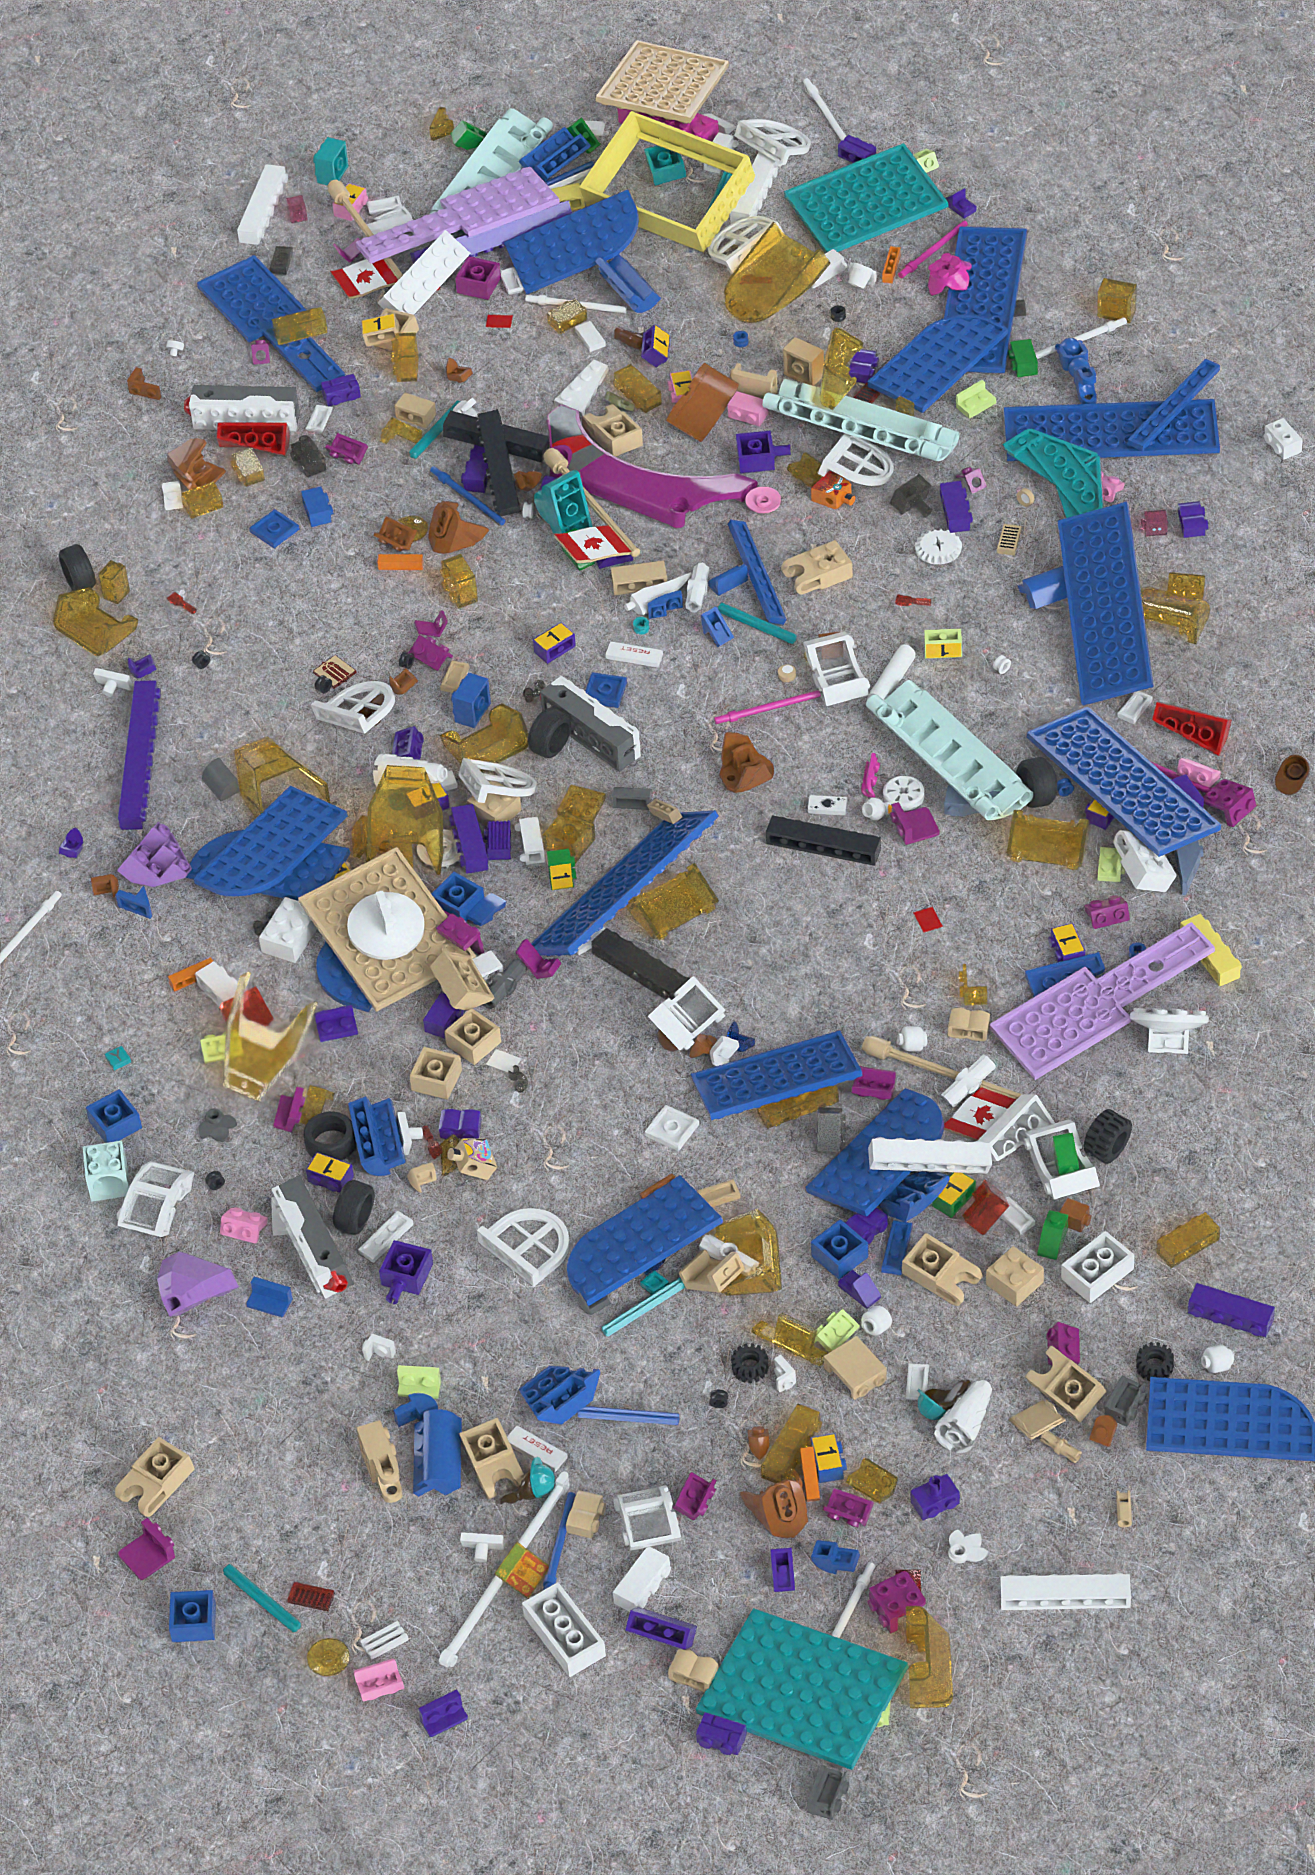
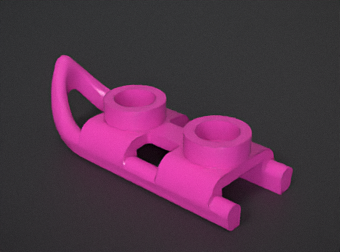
[861,753,880,798]

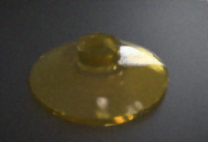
[397,515,428,542]
[307,1638,350,1676]

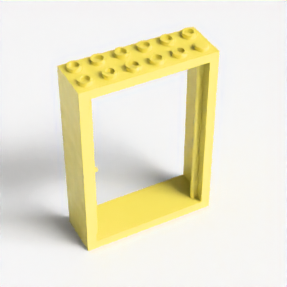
[579,111,755,253]

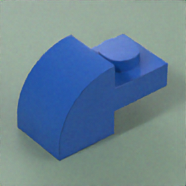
[393,1393,438,1427]
[811,1540,860,1574]

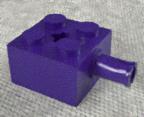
[736,430,791,473]
[379,1240,433,1304]

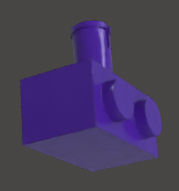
[910,1474,960,1521]

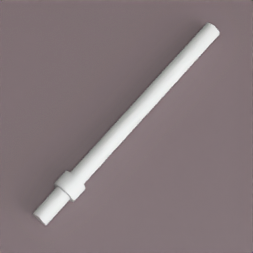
[803,78,846,141]
[525,295,627,314]
[1035,317,1127,359]
[0,891,62,964]
[832,1562,875,1638]

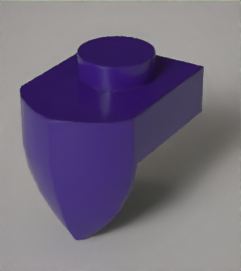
[127,654,157,678]
[59,827,83,858]

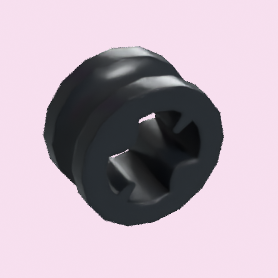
[830,305,846,322]
[192,651,210,669]
[399,651,415,669]
[315,675,332,694]
[205,1171,225,1190]
[709,1389,728,1409]

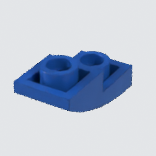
[647,590,683,619]
[466,893,506,926]

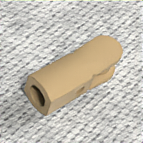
[1116,1490,1132,1527]

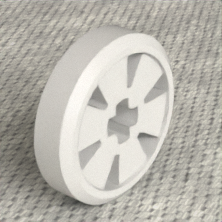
[883,776,924,811]

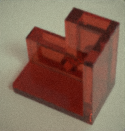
[218,986,274,1034]
[962,1179,1010,1235]

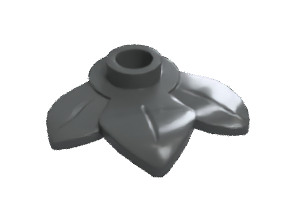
[199,1108,237,1142]

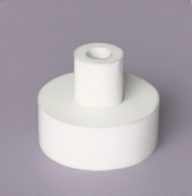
[166,340,184,357]

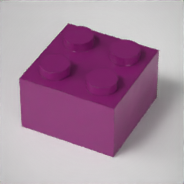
[455,256,501,300]

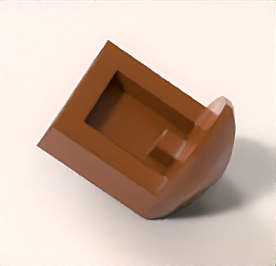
[446,358,473,383]
[513,471,542,492]
[389,668,418,695]
[91,874,119,898]
[689,1034,717,1058]
[1089,1415,1118,1447]
[748,1426,769,1460]

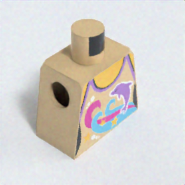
[448,1139,497,1180]

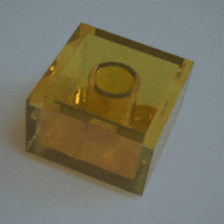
[1097,278,1137,323]
[391,332,419,382]
[440,554,478,609]
[542,810,596,864]

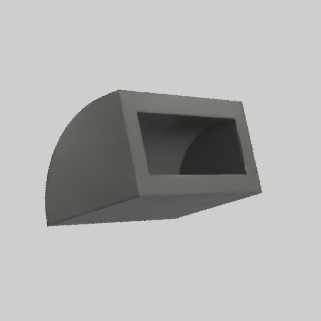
[202,757,240,801]
[612,787,653,810]

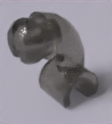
[523,679,546,703]
[253,911,274,936]
[508,1065,528,1093]

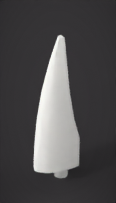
[624,572,692,616]

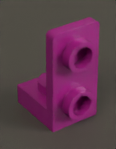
[516,939,561,979]

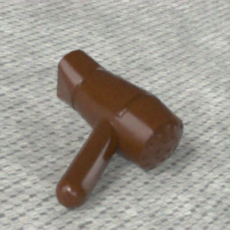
[614,326,644,350]

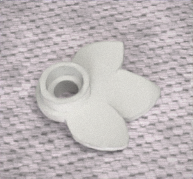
[948,1530,988,1563]

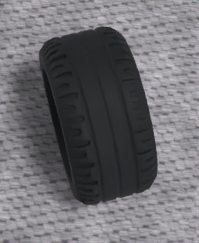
[58,544,96,593]
[528,708,571,759]
[1016,757,1057,808]
[303,1111,356,1161]
[333,1180,375,1235]

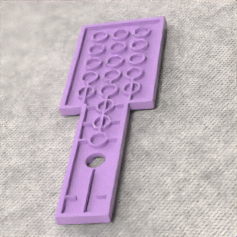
[356,167,560,264]
[989,922,1215,1080]

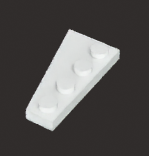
[554,360,608,417]

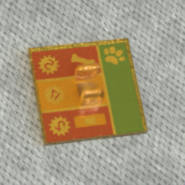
[494,1542,549,1599]

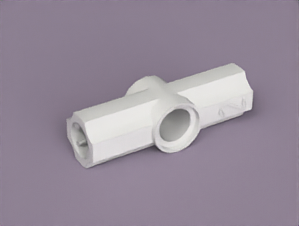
[685,563,709,612]
[941,1054,996,1108]
[699,1234,759,1278]

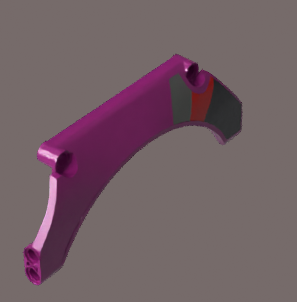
[546,404,758,528]

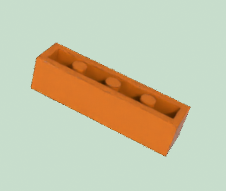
[882,246,901,284]
[377,554,424,570]
[168,957,213,992]
[800,1447,820,1502]

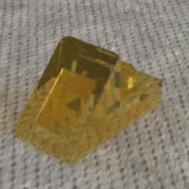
[429,107,454,141]

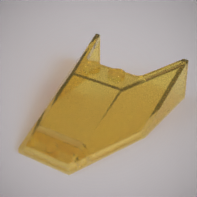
[234,736,330,819]
[365,765,443,875]
[223,971,318,1102]

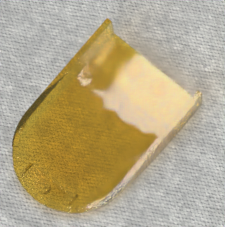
[724,222,831,323]

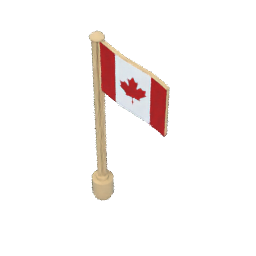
[327,180,403,299]
[543,448,640,563]
[862,1035,1021,1141]

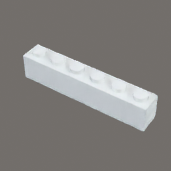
[730,151,782,227]
[237,164,288,245]
[868,1137,992,1174]
[1000,1573,1131,1610]

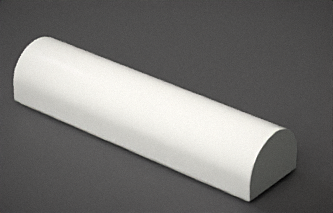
[867,645,915,700]

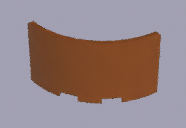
[666,363,739,442]

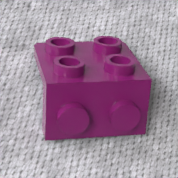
[1203,779,1257,827]
[890,802,940,845]
[436,914,484,955]
[118,1517,175,1580]
[867,1571,926,1634]

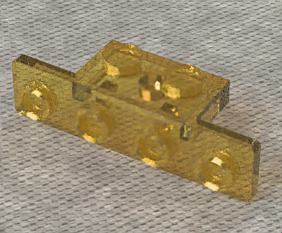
[751,1312,828,1366]

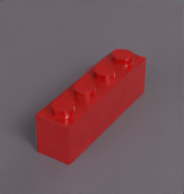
[217,422,290,456]
[1152,702,1232,756]

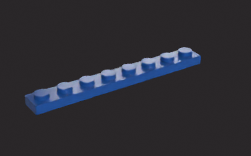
[1128,358,1220,451]
[727,519,787,625]

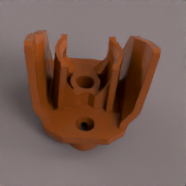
[167,438,226,494]
[428,501,489,554]
[719,732,774,793]
[740,1470,808,1538]

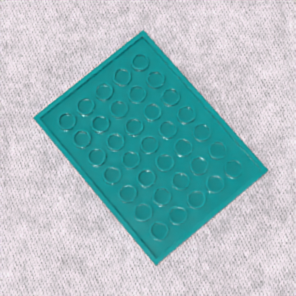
[784,143,949,253]
[696,1608,909,1770]

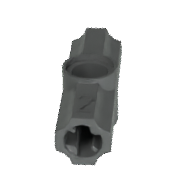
[485,958,527,1009]

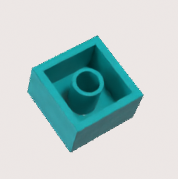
[313,137,349,185]
[644,145,687,186]

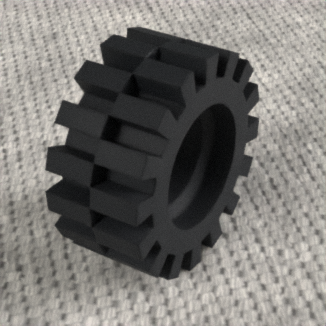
[1136,1342,1174,1381]
[731,1343,769,1383]

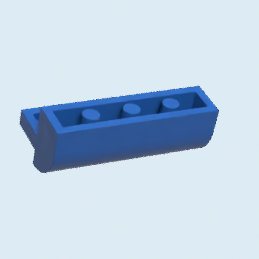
[518,127,591,182]
[595,254,661,313]
[1018,566,1067,609]
[348,1096,406,1176]
[413,1409,462,1497]

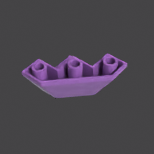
[117,822,192,887]
[157,1251,239,1316]

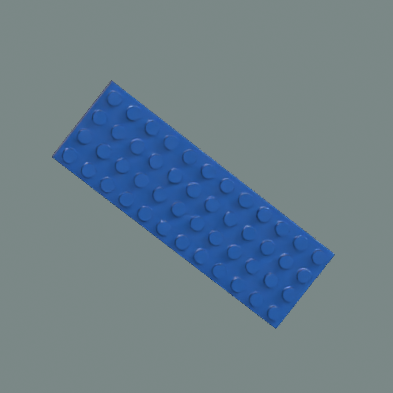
[944,226,1027,373]
[1004,399,1220,461]
[1058,502,1154,706]
[1027,707,1221,857]
[531,810,719,956]

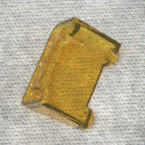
[819,327,864,410]
[1141,586,1210,644]
[53,587,138,656]
[440,703,529,772]
[1006,810,1091,870]
[626,863,719,941]
[714,1208,782,1296]
[906,1606,953,1709]

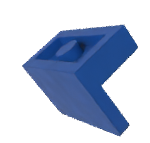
[708,564,748,596]
[246,1277,293,1317]

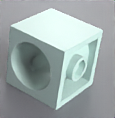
[83,1141,130,1202]

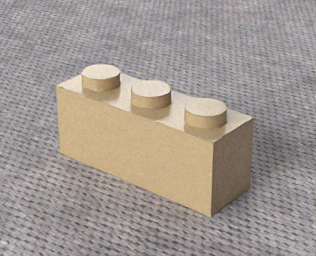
[611,560,667,595]

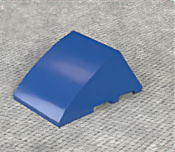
[878,1171,949,1222]
[519,1366,601,1425]

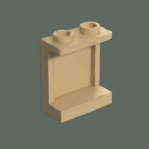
[730,363,778,399]
[679,1250,745,1293]
[824,1336,887,1400]

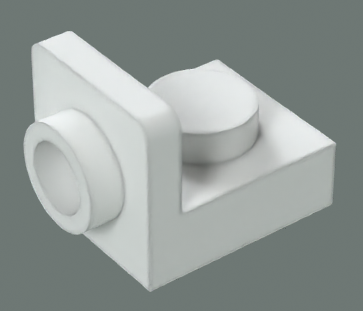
[162,481,183,510]
[709,1036,739,1066]
[362,1334,396,1361]
[774,1355,796,1392]

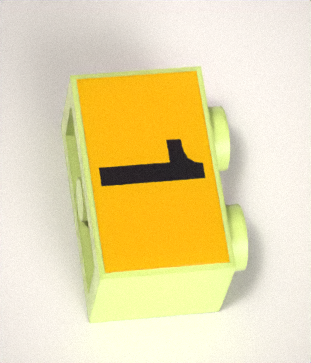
[924,629,962,659]

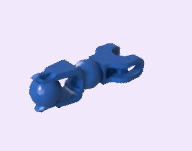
[1055,338,1097,404]

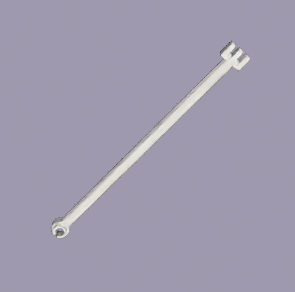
[439,1471,570,1668]

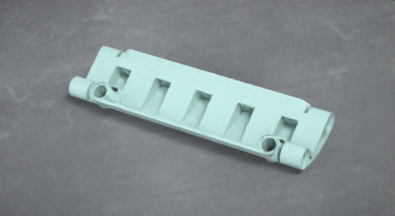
[430,108,553,238]
[762,379,959,461]
[866,680,1033,820]

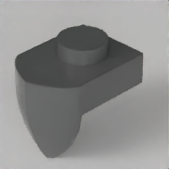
[578,1292,611,1315]

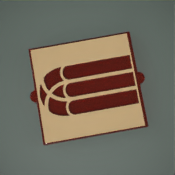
[313,655,357,689]

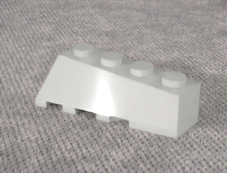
[978,1094,1055,1161]

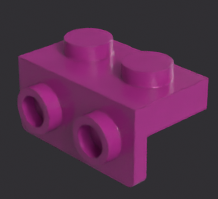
[325,433,368,465]
[408,635,453,671]
[1084,895,1130,929]
[851,1066,896,1100]
[273,1086,306,1133]
[1046,1322,1080,1366]
[673,1472,717,1521]
[823,1488,874,1528]

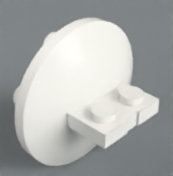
[347,891,425,960]
[1130,1008,1209,1054]

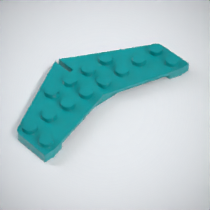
[1003,429,1103,518]

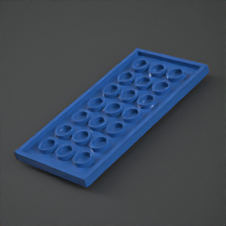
[691,1030,863,1120]

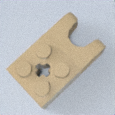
[582,404,643,457]
[781,540,853,595]
[902,1233,983,1306]
[1025,1346,1107,1423]
[459,1418,524,1499]
[356,1420,403,1503]
[115,1437,195,1517]

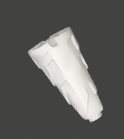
[373,754,447,791]
[934,1380,992,1453]

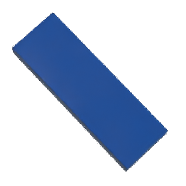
[881,1220,913,1275]

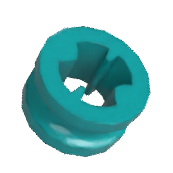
[633,617,650,635]

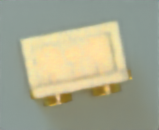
[787,452,823,487]
[846,1458,898,1504]

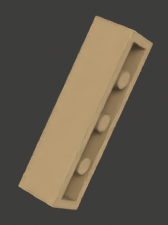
[647,799,682,824]

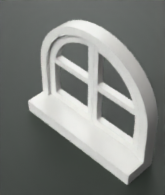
[734,119,811,165]
[708,216,784,275]
[818,433,894,486]
[311,681,395,734]
[459,758,537,803]
[477,1208,569,1287]

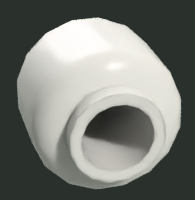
[897,1026,927,1052]
[861,1306,892,1336]
[1201,1345,1234,1374]

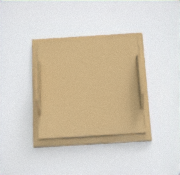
[1009,1399,1066,1440]

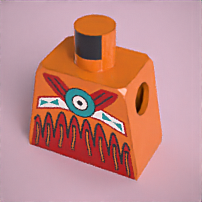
[811,470,856,509]

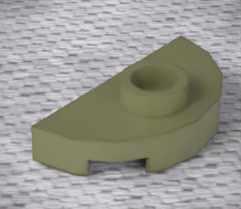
[604,391,635,412]

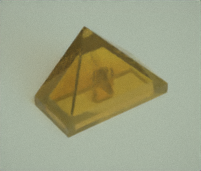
[440,1134,460,1176]

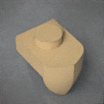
[407,1162,437,1193]

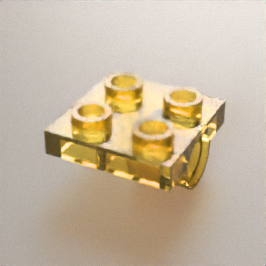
[557,785,606,825]

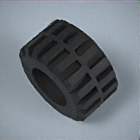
[1083,1109,1132,1164]

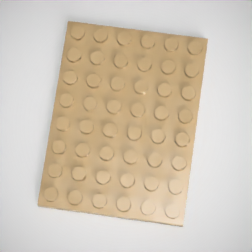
[596,40,729,123]
[298,847,476,1012]

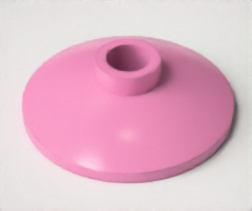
[745,487,781,513]

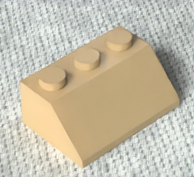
[430,950,494,1011]

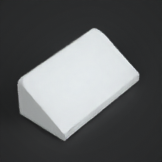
[702,113,736,134]

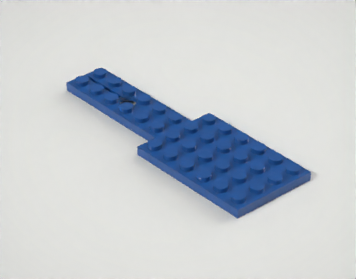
[197,255,345,393]

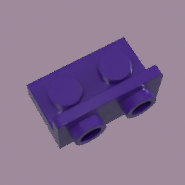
[392,726,424,760]
[314,1005,358,1042]
[418,1689,468,1737]

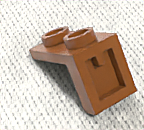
[127,367,161,400]

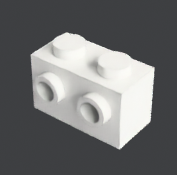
[1264,418,1302,460]

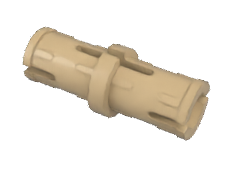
[1040,1430,1082,1463]

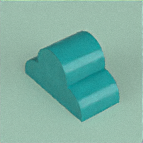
[534,470,593,534]

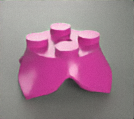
[928,253,972,296]

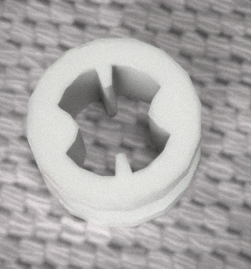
[523,502,534,519]
[993,655,1011,674]

